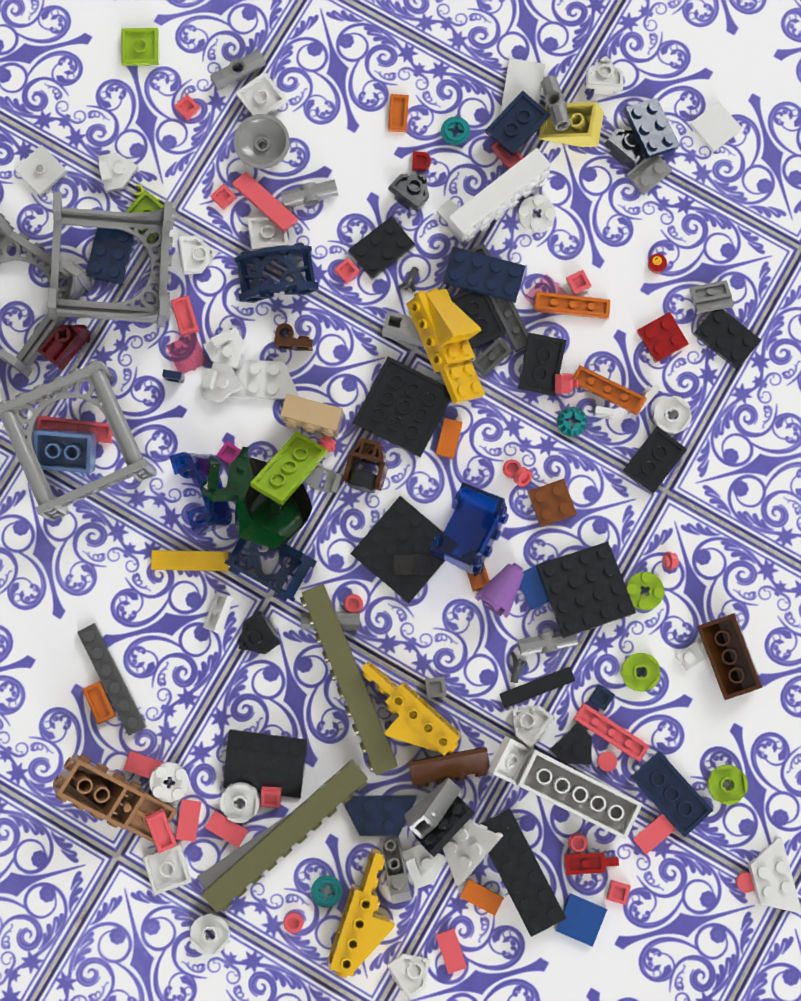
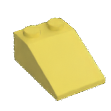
[539,102,604,147]

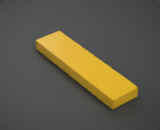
[151,550,229,571]

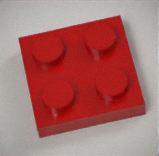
[636,312,689,363]

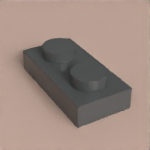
[472,338,512,378]

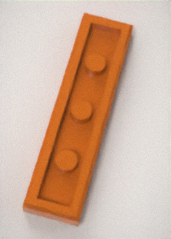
[534,291,610,319]
[572,365,647,415]

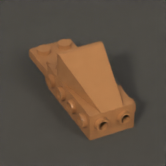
[53,753,177,843]

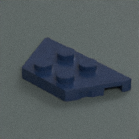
[344,795,417,836]

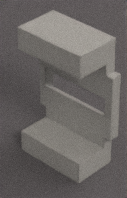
[304,466,343,494]

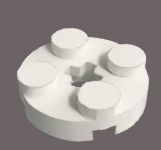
[518,194,556,233]
[652,396,692,435]
[149,762,189,803]
[220,782,260,823]
[190,913,231,955]

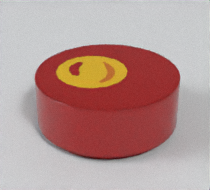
[647,254,667,274]

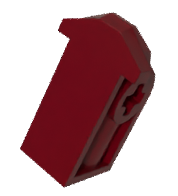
[38,324,90,371]

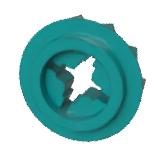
[441,116,470,146]
[557,406,587,437]
[311,875,343,908]

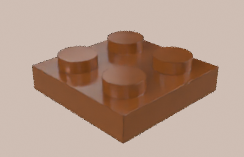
[527,478,577,528]

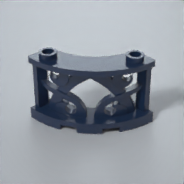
[234,243,319,303]
[225,538,317,602]

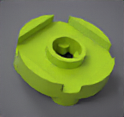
[626,572,665,610]
[620,653,661,692]
[707,765,748,805]

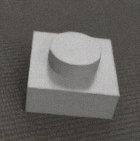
[425,677,447,698]

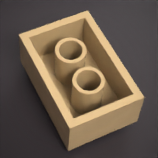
[280,394,344,439]

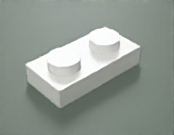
[629,383,661,419]
[203,592,234,634]
[674,638,708,672]

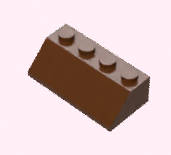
[697,613,763,700]
[408,746,490,788]

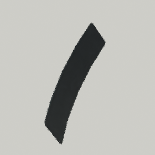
[499,667,575,708]

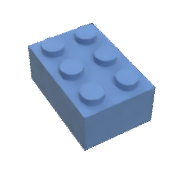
[33,428,97,473]

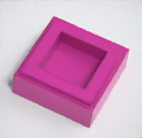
[216,440,241,466]

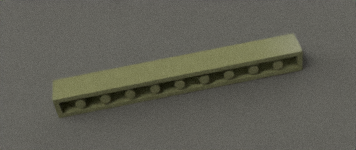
[300,583,398,776]
[201,759,368,913]

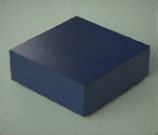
[162,369,185,383]
[588,684,615,711]

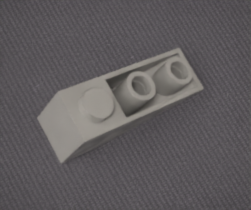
[382,311,424,347]
[404,777,461,839]
[380,836,412,904]

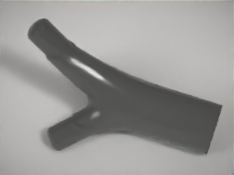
[398,267,419,292]
[510,652,527,683]

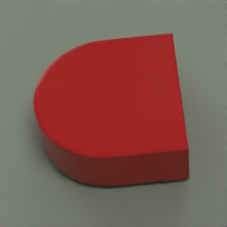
[412,151,431,172]

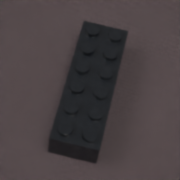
[479,808,567,937]

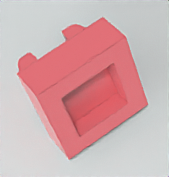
[555,373,578,394]

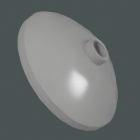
[234,114,290,169]

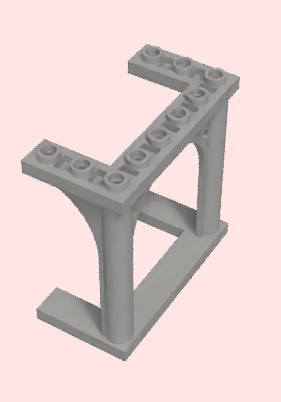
[47,192,176,327]
[0,213,94,377]
[0,360,157,521]

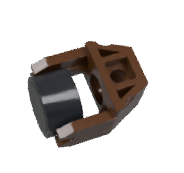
[343,438,388,493]

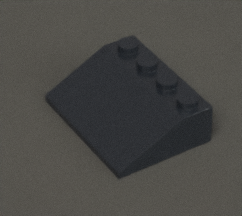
[223,729,309,798]

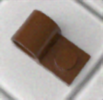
[274,323,314,351]

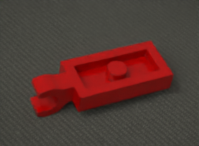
[564,852,619,875]

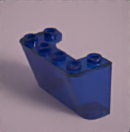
[169,452,232,535]
[429,482,509,576]

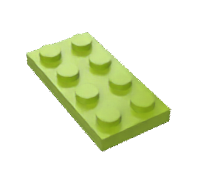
[251,431,328,506]

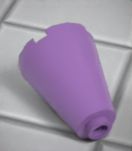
[474,563,524,618]

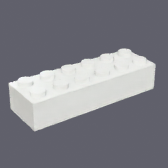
[448,148,551,245]
[516,749,643,840]

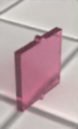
[524,274,569,318]
[166,333,208,374]

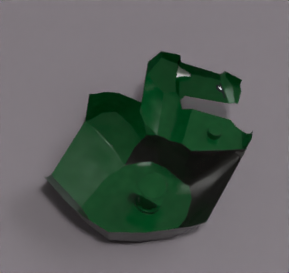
[202,447,313,549]

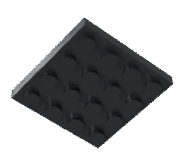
[353,356,451,458]
[350,496,458,604]
[536,541,636,638]

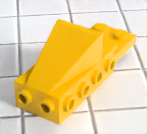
[406,288,485,405]
[361,661,461,756]
[327,848,395,978]

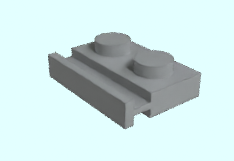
[626,156,672,196]
[689,280,734,314]

